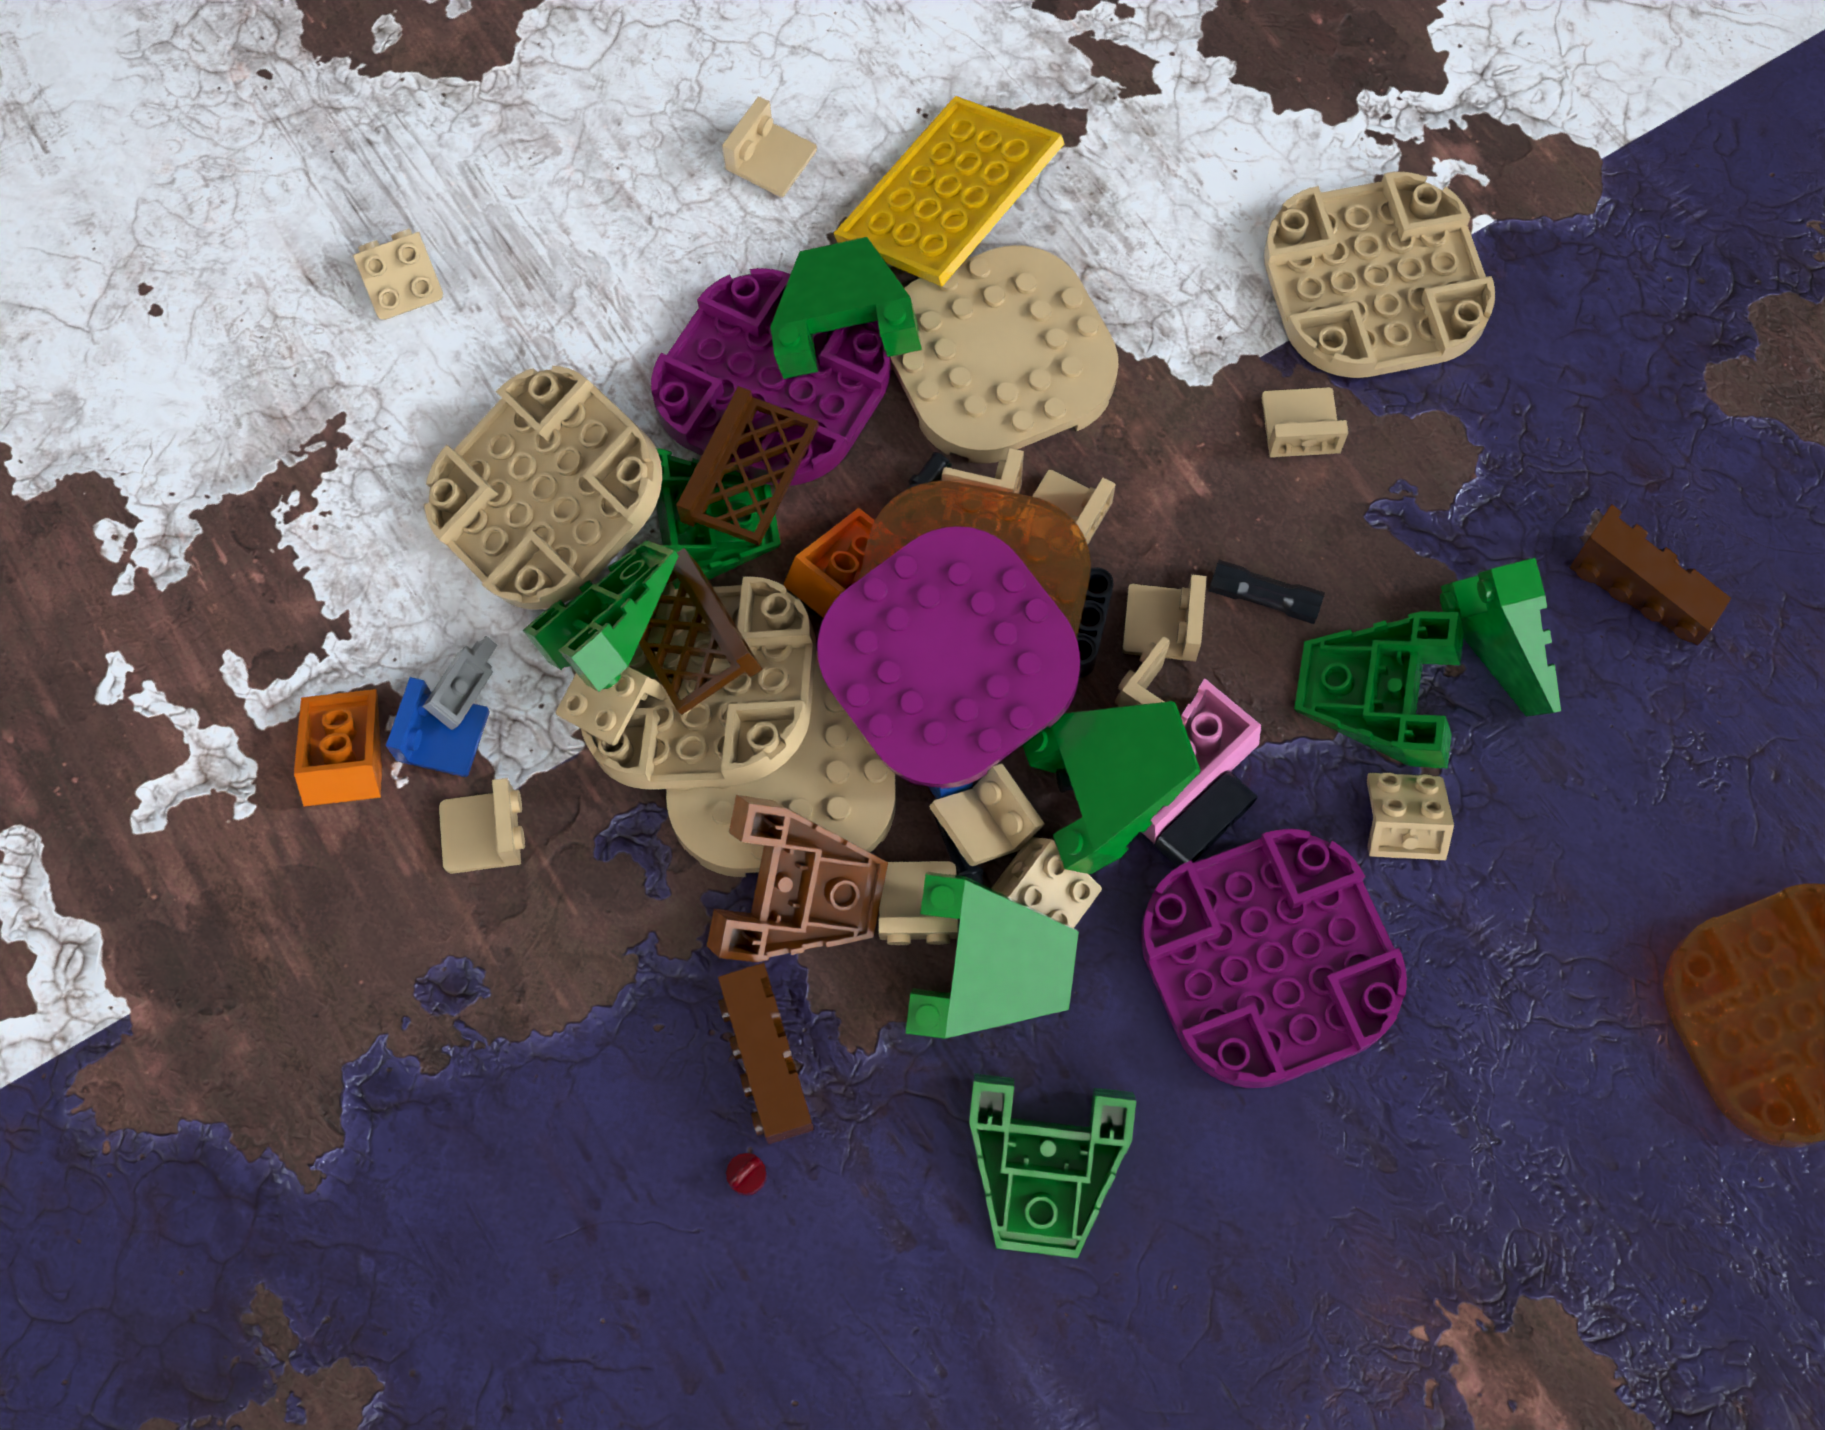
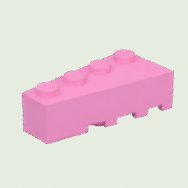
[1142,678,1261,844]

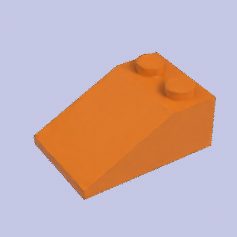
[783,508,906,618]
[294,689,382,806]

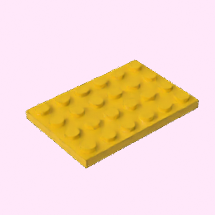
[834,96,1064,287]

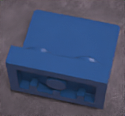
[386,677,490,777]

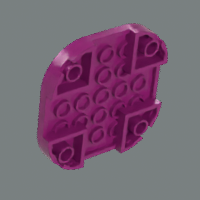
[651,268,891,486]
[817,526,1080,789]
[1141,829,1407,1088]

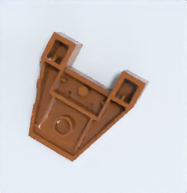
[707,795,888,962]

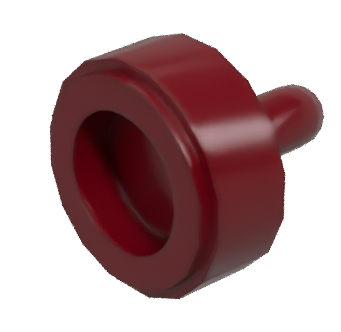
[726,1153,767,1196]

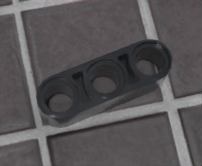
[1070,567,1114,678]
[1154,771,1258,867]

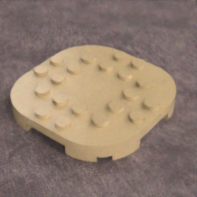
[1264,172,1495,378]
[890,245,1118,463]
[424,366,662,610]
[581,577,816,789]
[666,651,896,877]

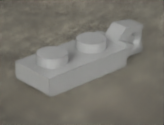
[422,636,497,730]

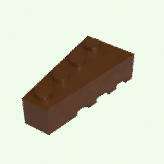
[1569,504,1731,646]
[718,962,814,1145]

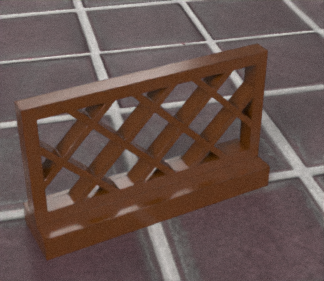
[676,386,819,546]
[639,548,763,715]

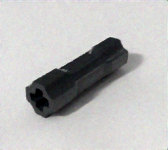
[1209,559,1325,624]

